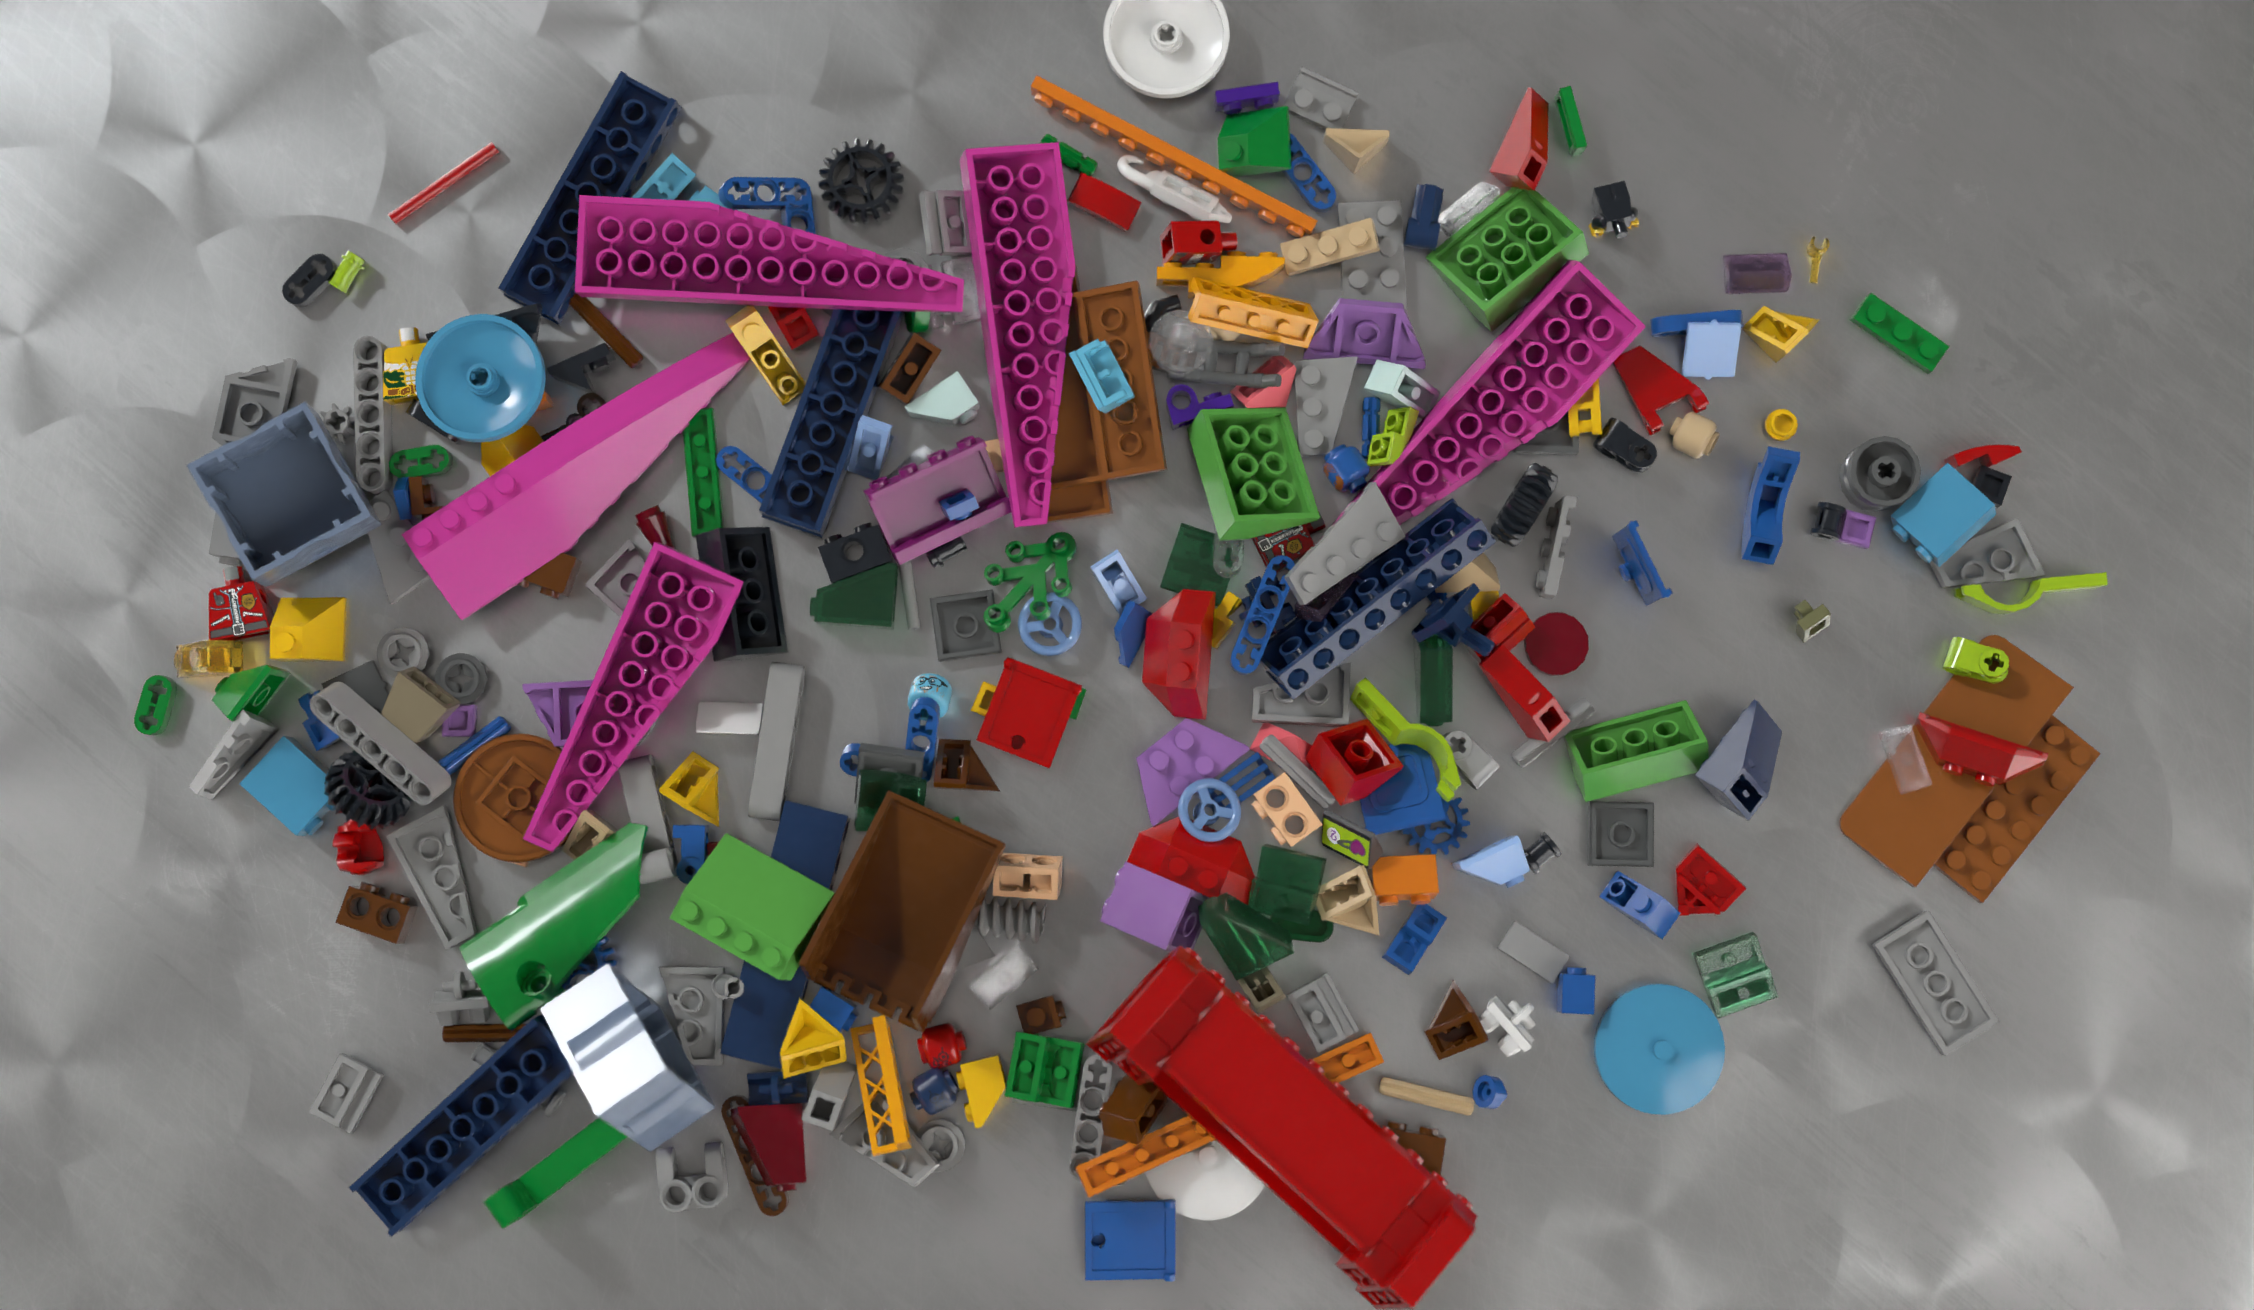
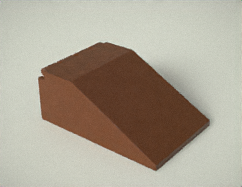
[799,790,1006,1032]

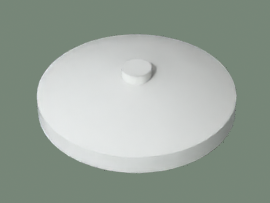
[1103,0,1230,98]
[1145,1099,1265,1220]

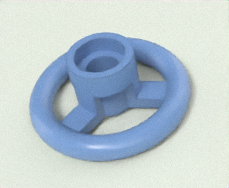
[1018,592,1082,656]
[1178,778,1241,842]

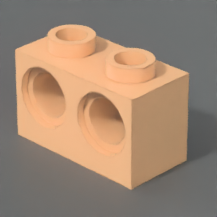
[1251,772,1323,848]
[993,853,1063,900]

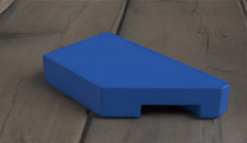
[1114,600,1153,668]

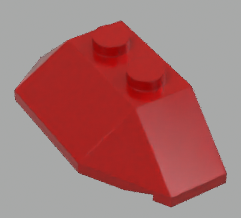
[1142,589,1216,720]
[1915,712,2049,787]
[1127,817,1257,913]

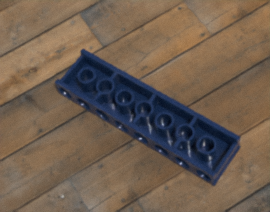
[498,71,682,326]
[759,309,905,538]
[1257,498,1497,700]
[720,800,851,1069]
[349,1013,574,1237]

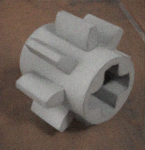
[320,403,355,445]

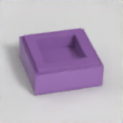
[1835,509,1877,549]
[442,705,477,737]

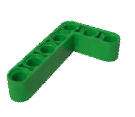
[483,1117,628,1229]

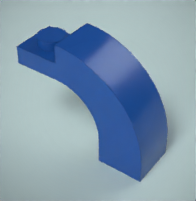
[1742,446,1800,565]

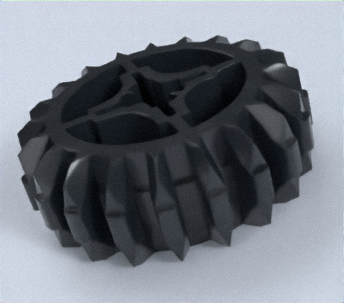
[818,138,904,224]
[1491,463,1558,547]
[324,750,413,830]

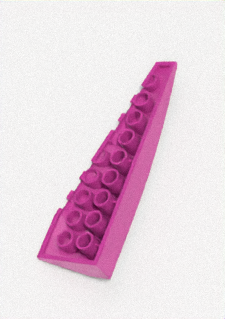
[523,542,744,852]

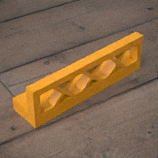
[1188,277,1319,349]
[850,1015,912,1156]

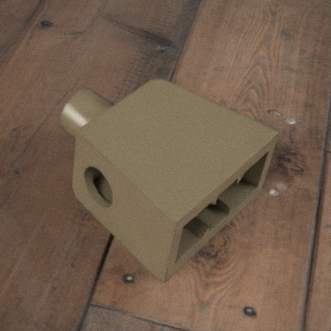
[381,666,461,743]

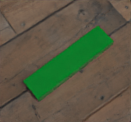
[683,408,725,538]

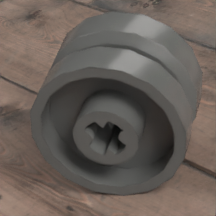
[1839,436,1921,512]

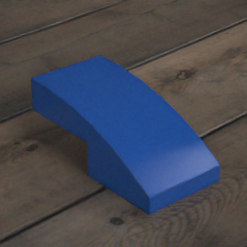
[1382,904,1447,975]

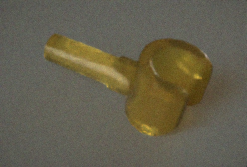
[1806,236,1830,283]

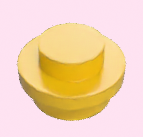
[1765,409,1798,441]

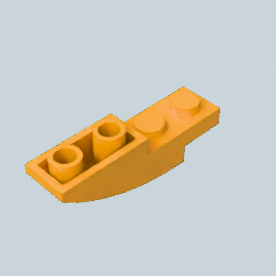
[1156,251,1285,299]

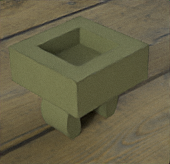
[1794,600,1831,643]

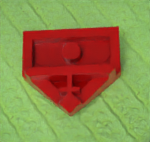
[1676,843,1747,916]

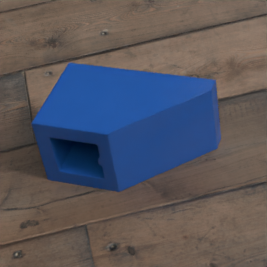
[1599,871,1681,939]

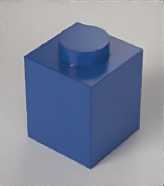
[1557,967,1596,1015]
[809,986,858,1033]

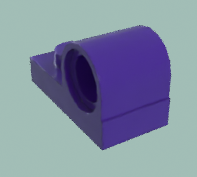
[1166,384,1234,430]

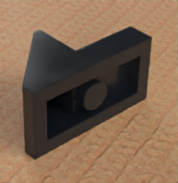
[547,342,616,393]

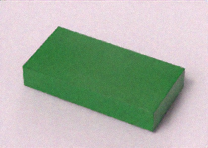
[1554,86,1587,156]

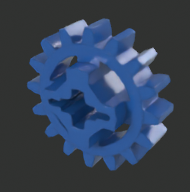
[1401,797,1470,855]

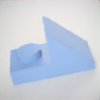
[848,415,894,480]
[1091,549,1147,616]

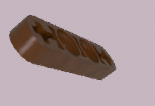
[721,1095,789,1216]

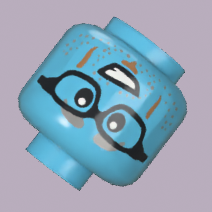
[907,673,952,721]

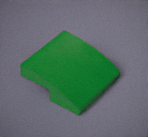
[1005,1031,1085,1108]

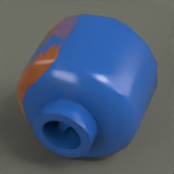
[1323,444,1370,493]

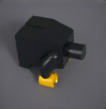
[1589,180,1639,239]

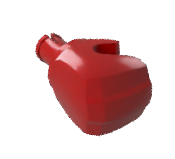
[332,820,384,875]

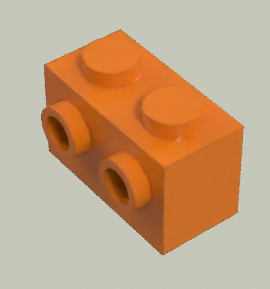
[1368,854,1439,906]

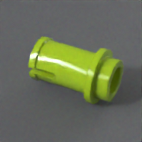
[328,250,365,293]

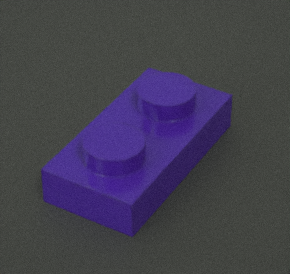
[1214,82,1280,114]

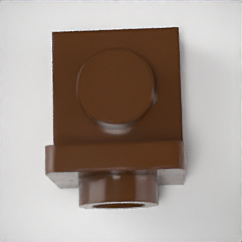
[409,476,444,520]
[1016,994,1066,1034]

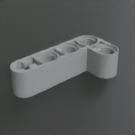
[618,754,678,884]
[1069,1053,1128,1186]

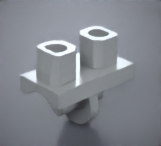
[429,971,490,1026]

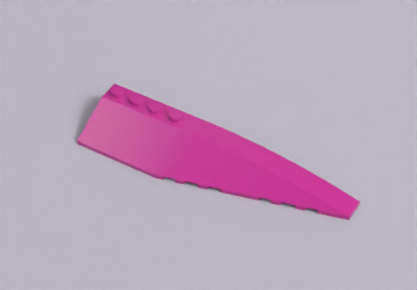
[959,142,1076,528]
[575,195,964,313]
[1315,260,1646,545]
[401,332,751,620]

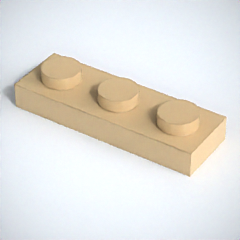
[1280,218,1380,276]

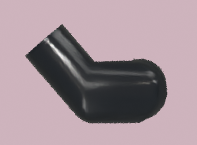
[1144,294,1182,334]

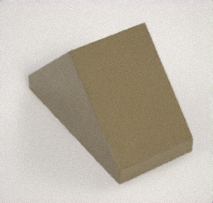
[1230,952,1286,1014]

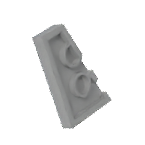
[1294,357,1358,457]
[367,490,430,605]
[1536,495,1578,599]
[1252,662,1351,727]
[189,709,279,800]
[659,966,725,1066]
[830,1092,940,1187]

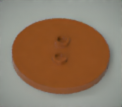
[453,734,575,863]

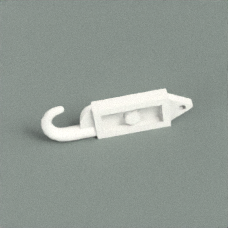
[1118,155,1232,223]

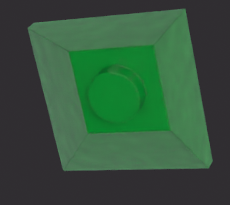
[1218,106,1291,177]
[212,665,291,721]

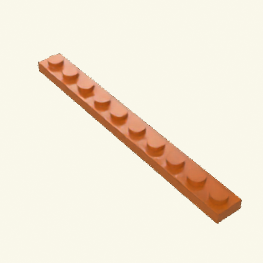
[1031,75,1318,238]
[1075,1032,1384,1198]

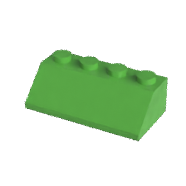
[1564,700,1709,802]

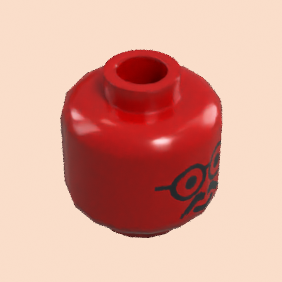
[917,1023,967,1069]

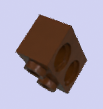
[335,882,418,944]

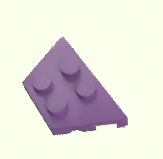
[1303,298,1426,369]
[522,680,593,747]
[1136,718,1250,827]

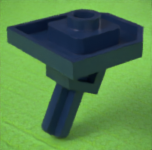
[1411,583,1495,657]

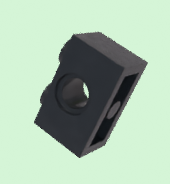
[818,522,894,586]

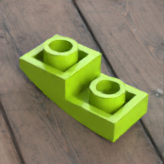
[1367,406,1419,467]

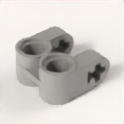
[655,1141,729,1213]

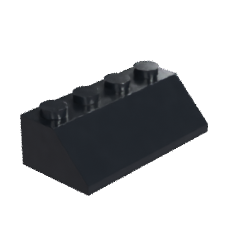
[696,527,788,662]

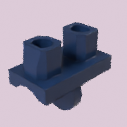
[1238,576,1296,636]
[747,1071,808,1106]

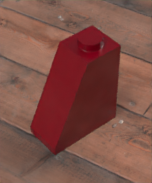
[730,1103,806,1192]

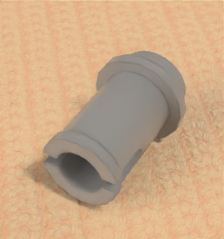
[712,974,744,1000]

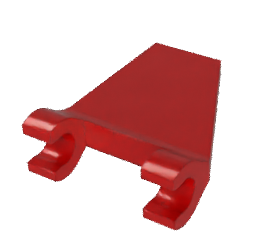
[1613,345,1709,436]

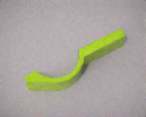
[1953,572,2108,614]
[1350,677,1461,803]

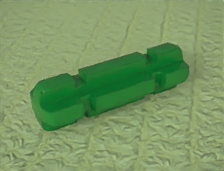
[1040,134,1098,177]

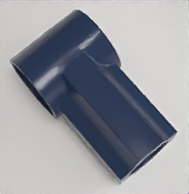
[1404,184,1444,251]

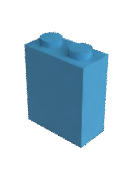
[1891,463,1996,567]
[240,736,336,836]

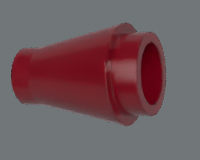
[635,505,674,548]

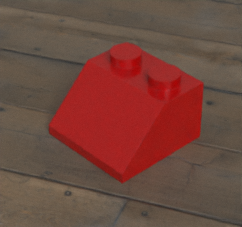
[1305,719,1403,806]

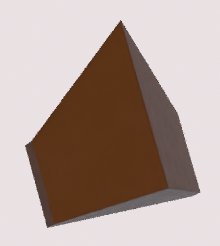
[934,739,1000,792]
[1425,979,1489,1060]

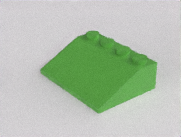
[1426,187,1589,332]
[1187,407,1320,540]
[670,833,835,980]

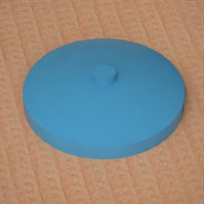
[415,314,546,442]
[1593,984,1725,1115]

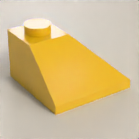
[270,597,346,662]

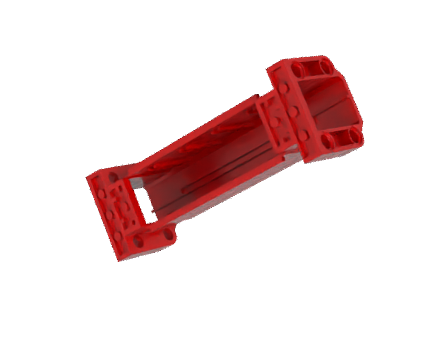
[1086,945,1478,1309]

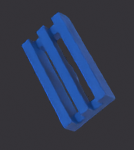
[1207,752,1276,809]

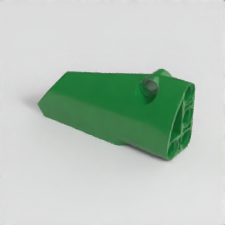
[459,823,648,1031]

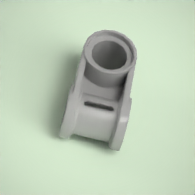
[1443,731,1499,790]

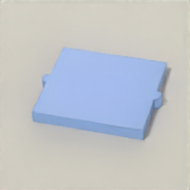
[1682,319,1742,380]

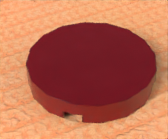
[1524,612,1589,676]

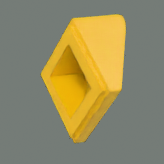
[1468,591,1499,621]

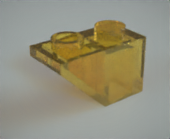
[174,640,244,678]

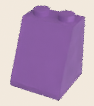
[1100,861,1214,952]

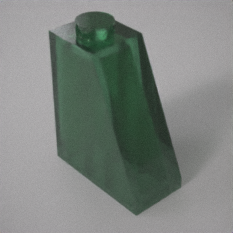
[810,563,899,630]
[1413,634,1453,726]
[1198,892,1294,981]

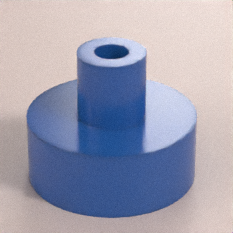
[1473,1075,1507,1109]

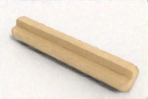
[1379,1077,1475,1116]

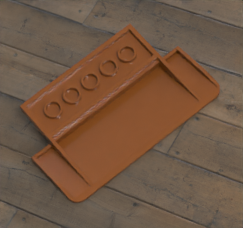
[1047,265,1167,523]
[1839,635,2101,903]

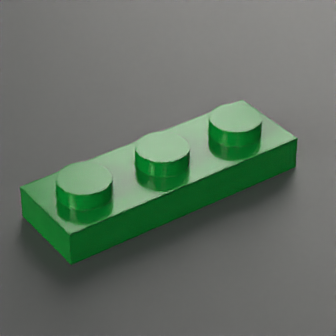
[1850,293,1950,374]

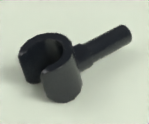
[541,413,581,441]

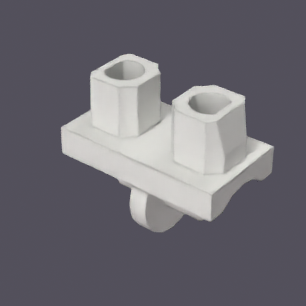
[1478,995,1536,1057]

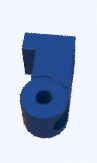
[672,825,709,884]

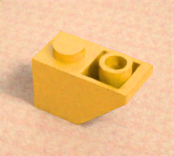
[956,1053,1007,1129]

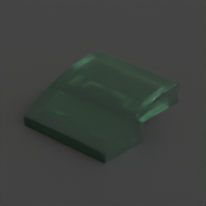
[1160,523,1242,607]
[854,770,927,831]
[1247,844,1326,926]
[1693,932,1778,1019]

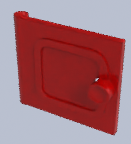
[976,657,1082,768]

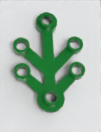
[983,532,1077,633]

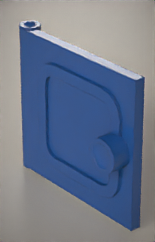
[1612,520,1673,606]
[1360,744,1447,835]
[1085,1199,1176,1282]

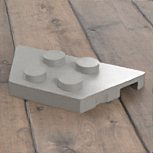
[212,358,298,446]

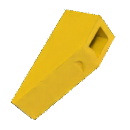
[725,305,806,405]

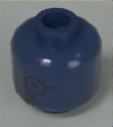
[909,1068,960,1115]

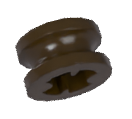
[577,393,606,418]

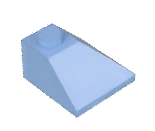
[1451,835,1530,888]

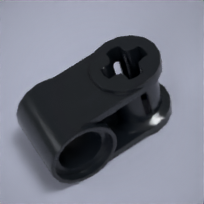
[1593,418,1657,473]

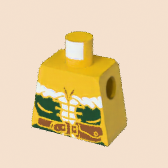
[383,327,427,405]

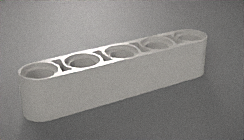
[353,336,393,495]
[748,662,805,821]
[310,681,451,805]

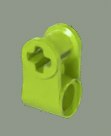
[1943,637,2009,684]

